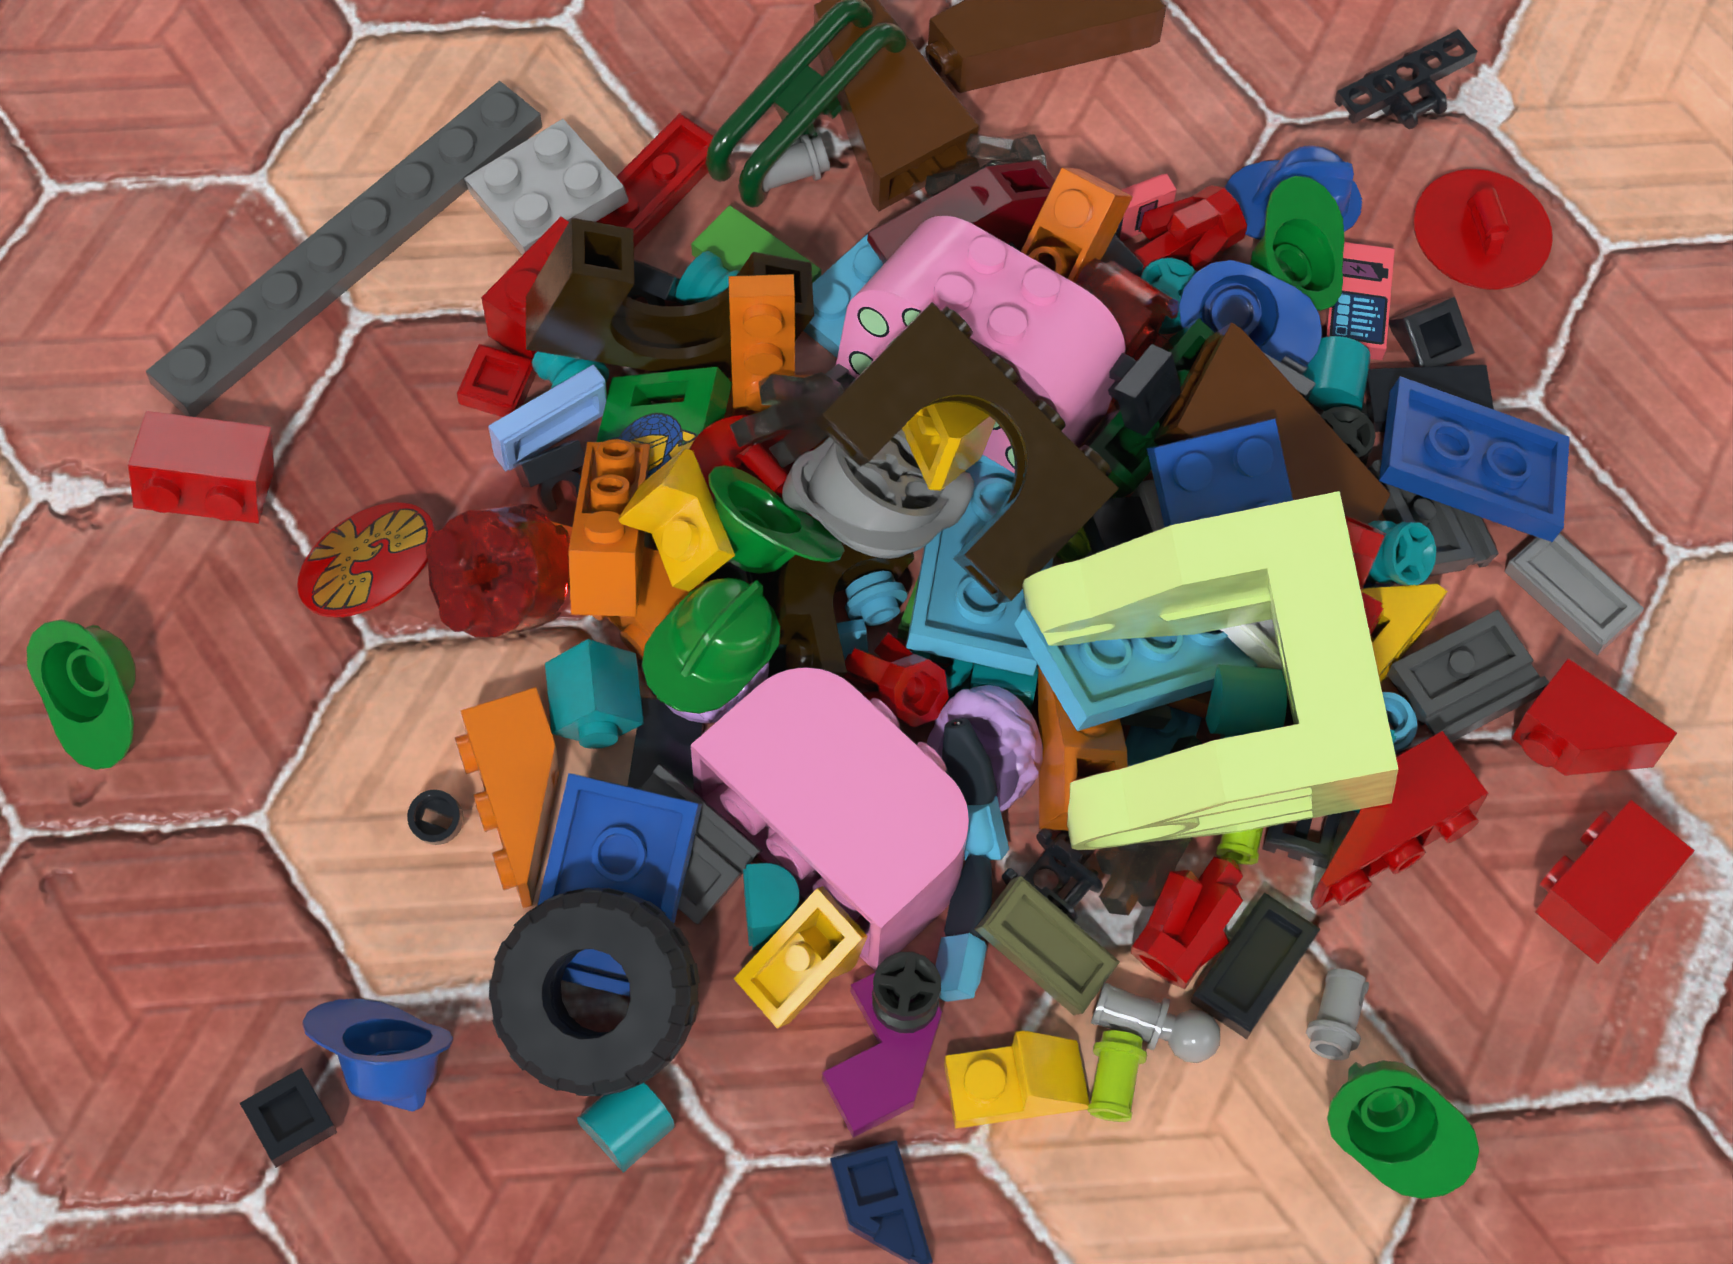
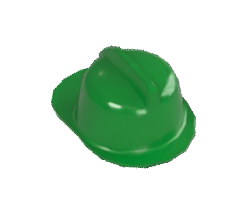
[1250,176,1345,311]
[708,466,844,574]
[642,578,780,714]
[27,619,136,770]
[1327,1060,1479,1199]

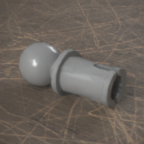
[1091,982,1220,1063]

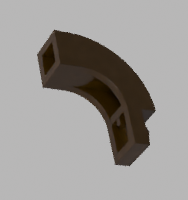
[765,521,914,678]

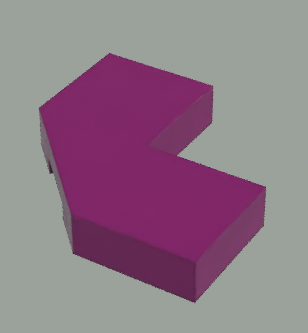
[822,972,942,1138]

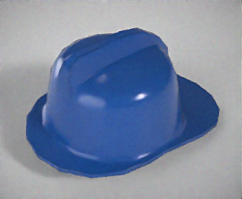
[1225,145,1362,239]
[1179,260,1322,365]
[302,999,453,1112]

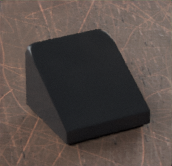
[1388,297,1475,367]

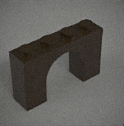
[526,218,814,378]
[814,302,1119,604]

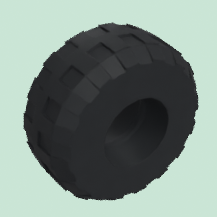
[489,888,700,1096]

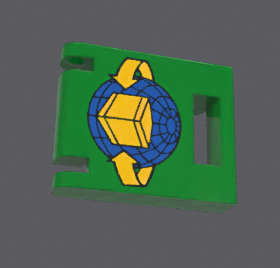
[596,367,732,477]

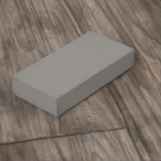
[1504,533,1644,655]

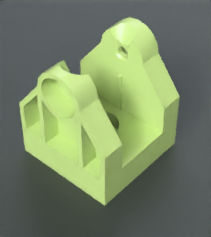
[1022,491,1398,850]

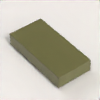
[974,876,1120,1015]

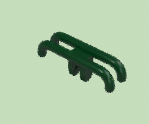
[706,0,906,208]

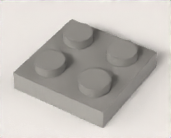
[464,119,629,255]

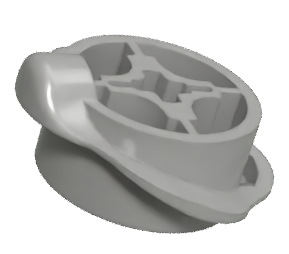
[782,430,974,558]

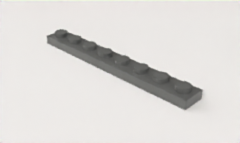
[146,81,542,417]

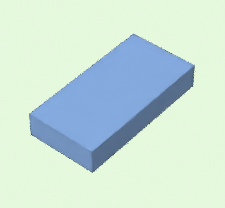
[488,365,607,472]

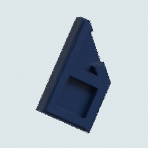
[830,1140,933,1264]

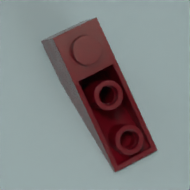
[867,160,1055,264]

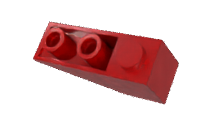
[1310,731,1489,910]

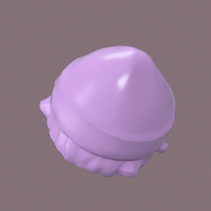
[927,685,1043,813]

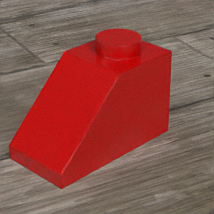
[1511,658,1677,776]

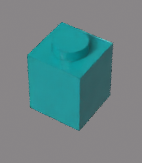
[545,639,644,749]

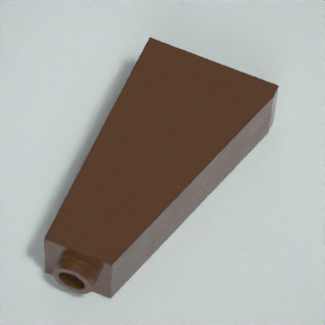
[814,0,979,212]
[925,0,1166,93]
[1153,322,1390,524]

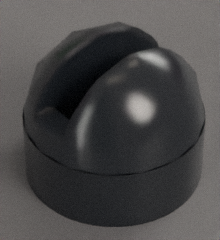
[407,790,464,845]

